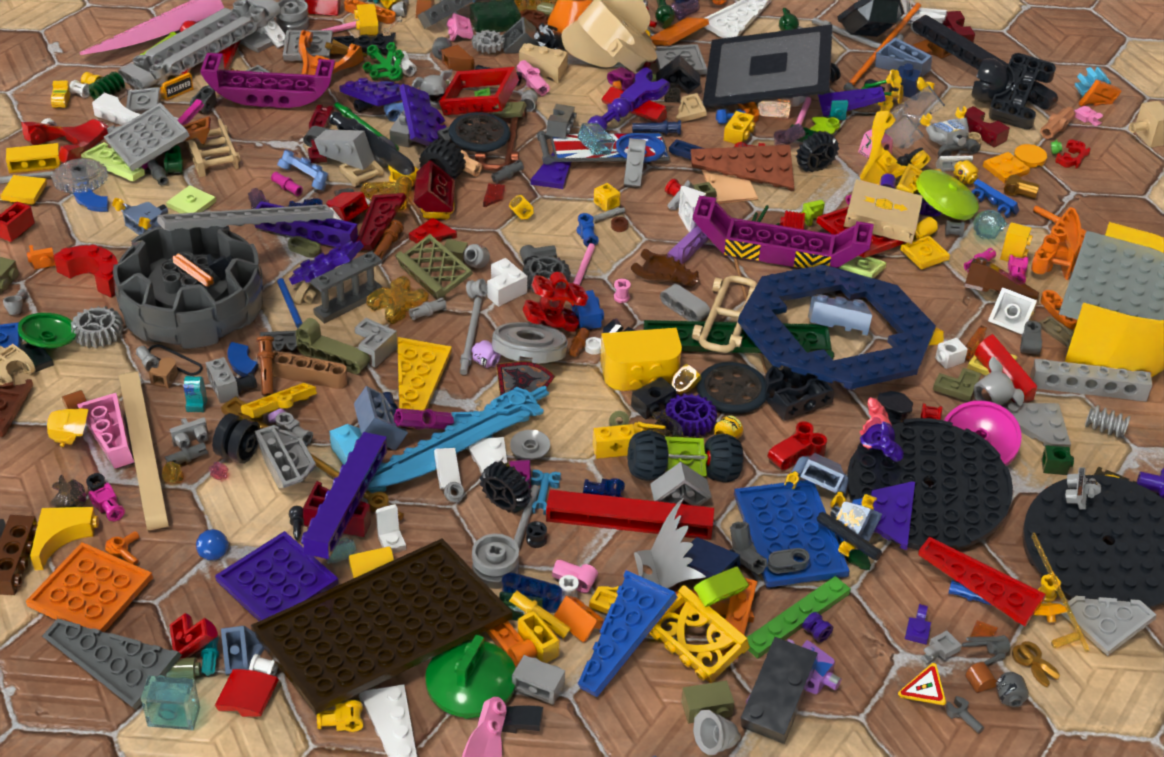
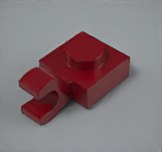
[308,140,327,163]

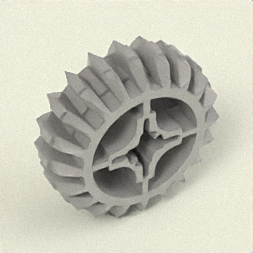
[71,306,124,349]

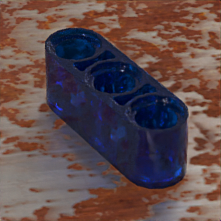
[502,573,562,613]

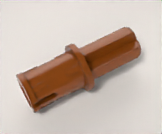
[568,328,590,357]

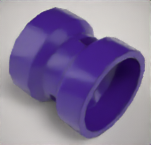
[802,612,834,643]

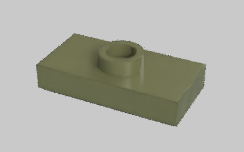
[492,101,527,118]

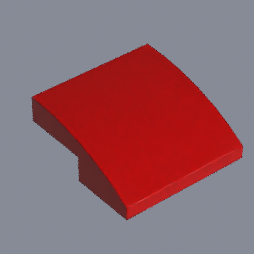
[215,669,279,717]

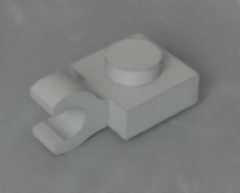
[921,631,962,664]

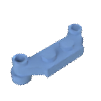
[277,150,328,191]

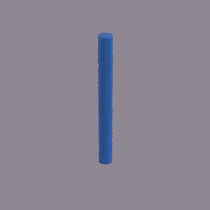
[277,278,303,328]

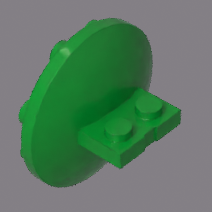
[425,635,516,719]

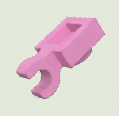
[1074,106,1103,126]

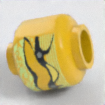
[714,415,743,439]

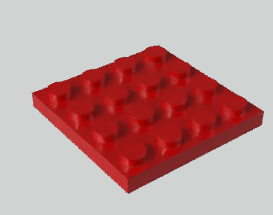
[816,207,911,258]

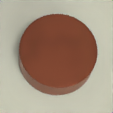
[611,217,628,232]

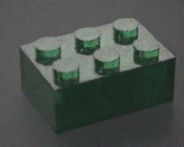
[470,0,521,33]

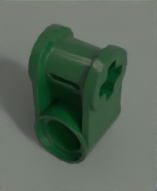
[164,145,183,175]

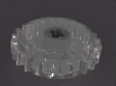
[51,158,108,194]

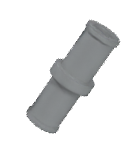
[409,298,446,320]

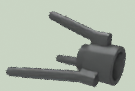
[962,635,1010,666]

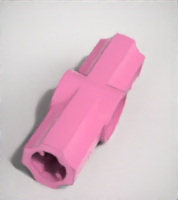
[517,60,550,96]

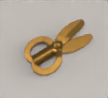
[1012,641,1060,687]

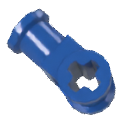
[576,213,599,247]

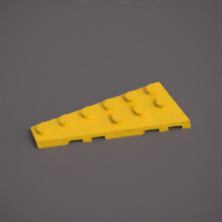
[397,337,452,429]

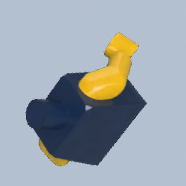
[887,63,935,100]

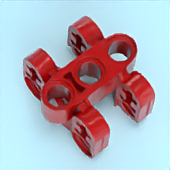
[522,272,589,332]

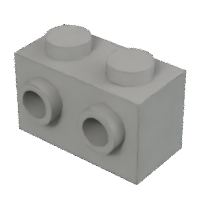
[512,655,565,705]

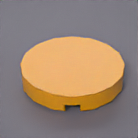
[1014,144,1047,168]

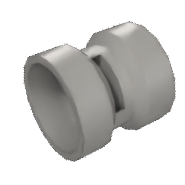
[520,90,538,112]

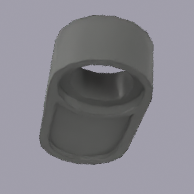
[768,548,810,573]

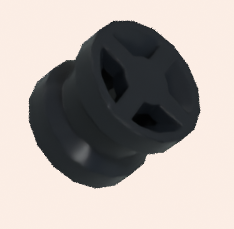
[526,521,547,548]

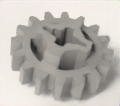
[472,30,505,54]

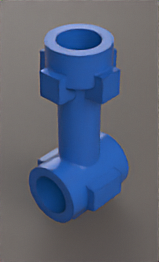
[716,109,746,124]

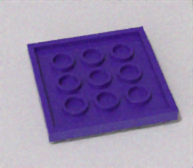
[215,531,339,621]

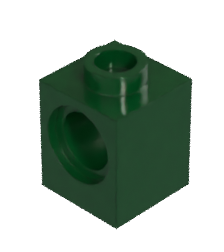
[1041,445,1074,475]

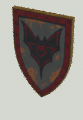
[496,361,555,396]

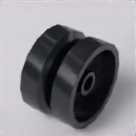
[212,413,260,464]

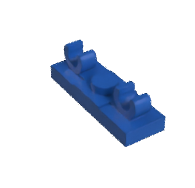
[972,179,1020,218]

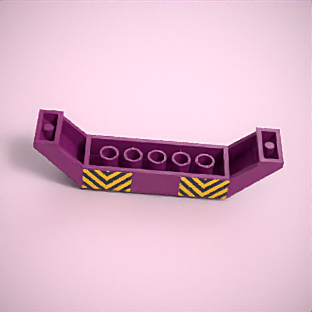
[692,195,874,269]

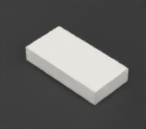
[434,448,461,490]

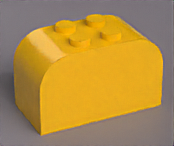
[600,328,682,391]

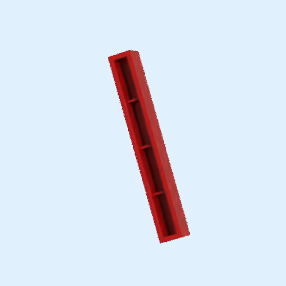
[546,489,714,540]

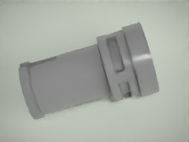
[136,346,159,371]

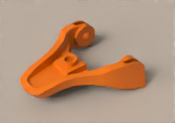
[298,30,364,75]

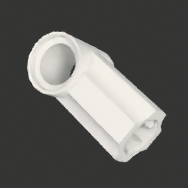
[391,51,417,77]

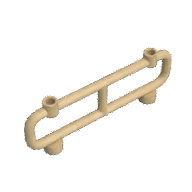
[692,276,757,353]

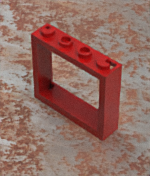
[439,67,519,115]

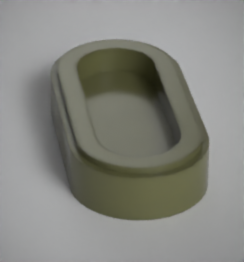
[288,236,321,258]

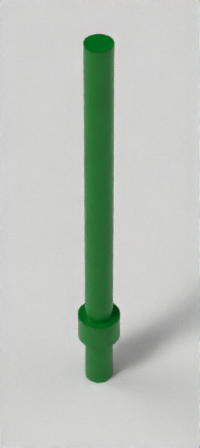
[334,102,399,150]

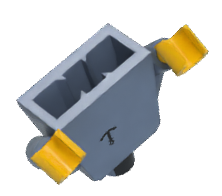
[112,198,168,235]
[784,453,848,508]

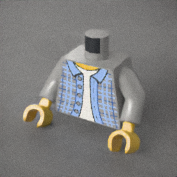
[920,106,969,146]

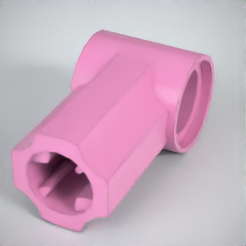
[552,560,598,593]

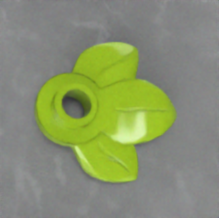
[810,117,840,134]

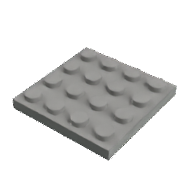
[104,103,190,171]

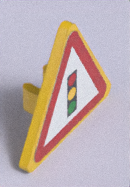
[898,663,946,705]

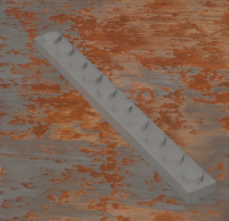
[157,205,334,231]

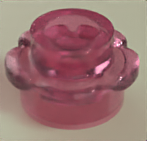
[209,462,229,480]

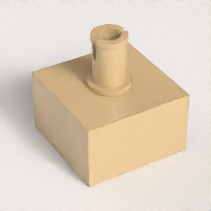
[1129,101,1164,148]

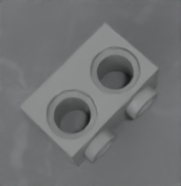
[205,357,239,404]

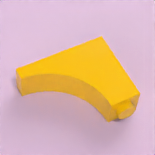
[30,507,99,570]

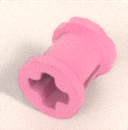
[614,279,631,303]

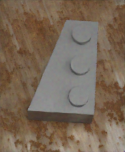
[314,130,375,170]

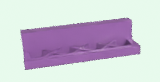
[667,225,709,264]

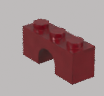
[941,11,975,43]
[959,106,1010,148]

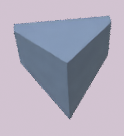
[221,625,265,674]

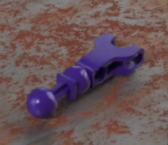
[587,67,670,133]

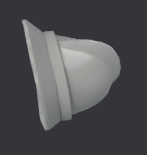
[693,710,741,755]

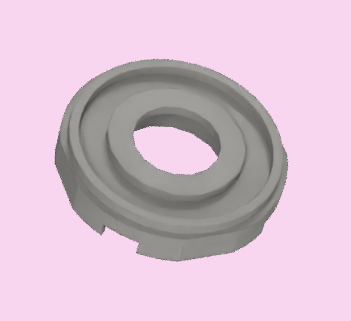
[492,322,568,363]

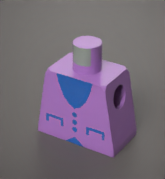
[802,640,842,694]

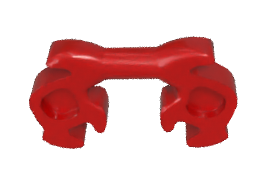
[1055,139,1091,169]

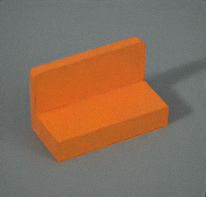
[554,596,605,642]

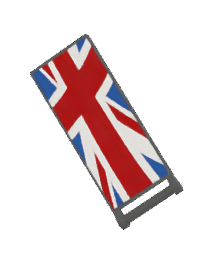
[537,131,670,165]

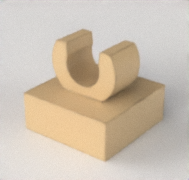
[293,281,317,305]

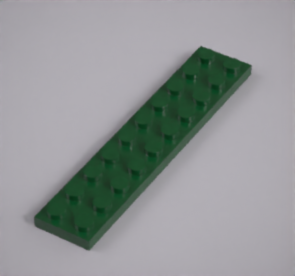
[643,320,832,353]

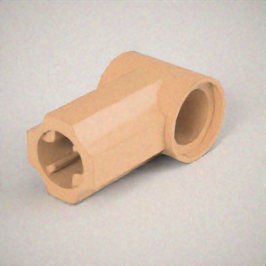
[461,150,482,177]

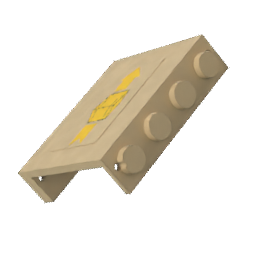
[844,179,923,244]

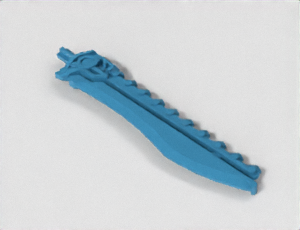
[366,386,549,491]

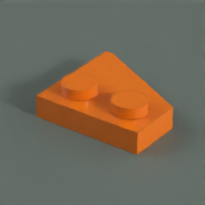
[1079,79,1122,107]

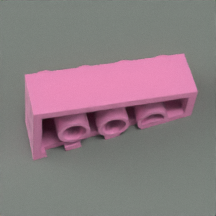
[77,393,135,469]

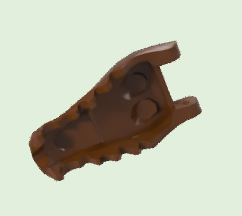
[631,249,699,287]

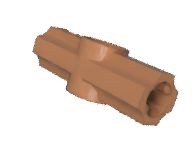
[1040,106,1076,140]

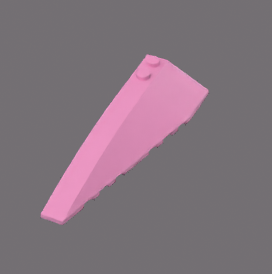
[80,0,224,55]

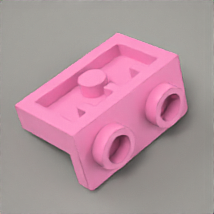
[447,13,474,41]

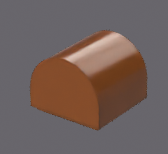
[62,390,87,409]
[965,662,997,693]

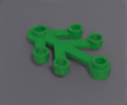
[362,42,404,82]

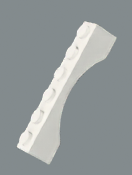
[92,93,179,125]

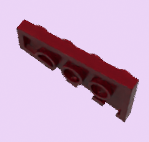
[356,193,407,251]

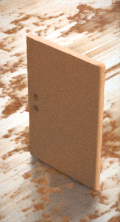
[701,169,758,204]

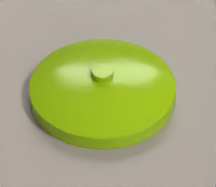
[916,170,979,220]

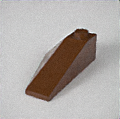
[964,257,1039,300]

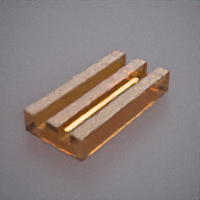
[965,325,987,362]

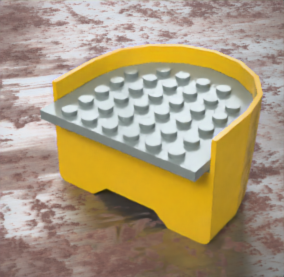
[1059,222,1164,377]

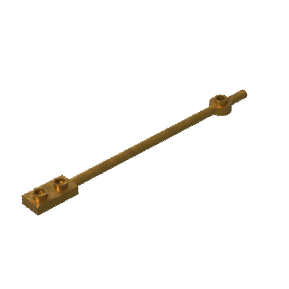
[221,396,404,521]

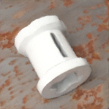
[69,80,90,98]
[559,575,579,602]
[249,654,278,676]

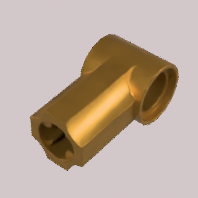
[1004,174,1040,199]

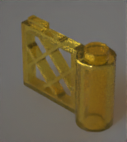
[360,176,413,211]

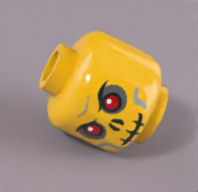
[953,160,979,185]

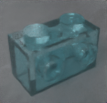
[577,123,615,156]

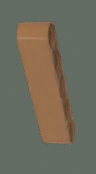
[256,350,348,389]

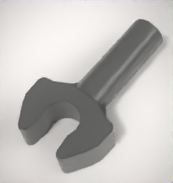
[946,696,985,734]

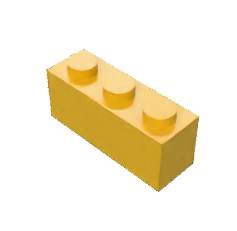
[6,143,61,174]

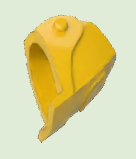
[47,408,88,447]

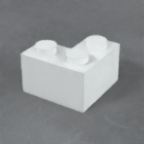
[487,258,527,307]

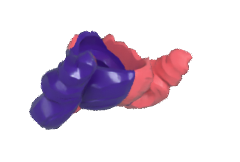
[860,398,904,462]

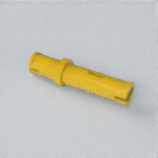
[509,590,571,639]

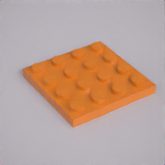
[26,542,153,632]

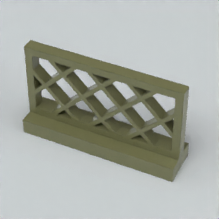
[395,234,473,301]

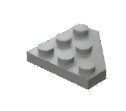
[1002,403,1071,447]
[1061,596,1156,656]

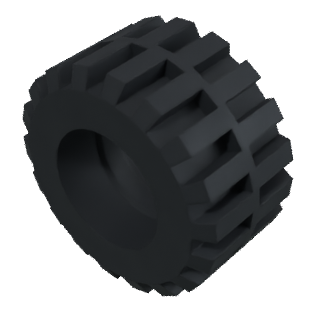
[419,139,466,180]

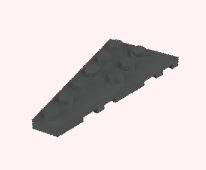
[42,618,182,710]

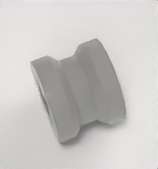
[466,279,487,299]

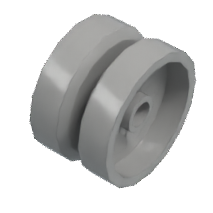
[276,0,309,33]
[472,534,519,589]

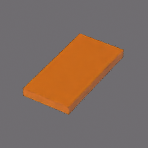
[650,17,709,46]

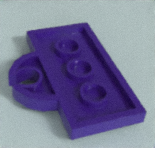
[339,78,402,106]
[399,83,446,146]
[289,241,364,285]

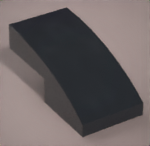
[501,706,543,734]

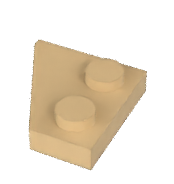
[676,93,707,123]

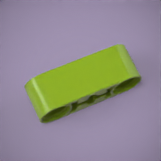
[694,566,749,607]

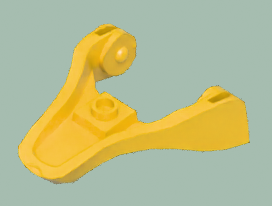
[860,111,931,185]

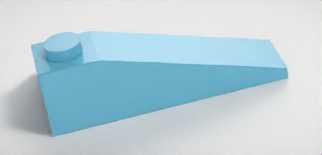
[329,424,386,493]

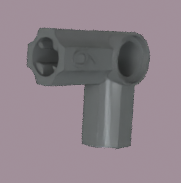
[730,522,768,574]

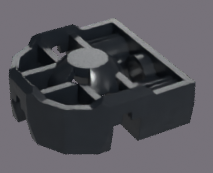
[764,366,834,421]

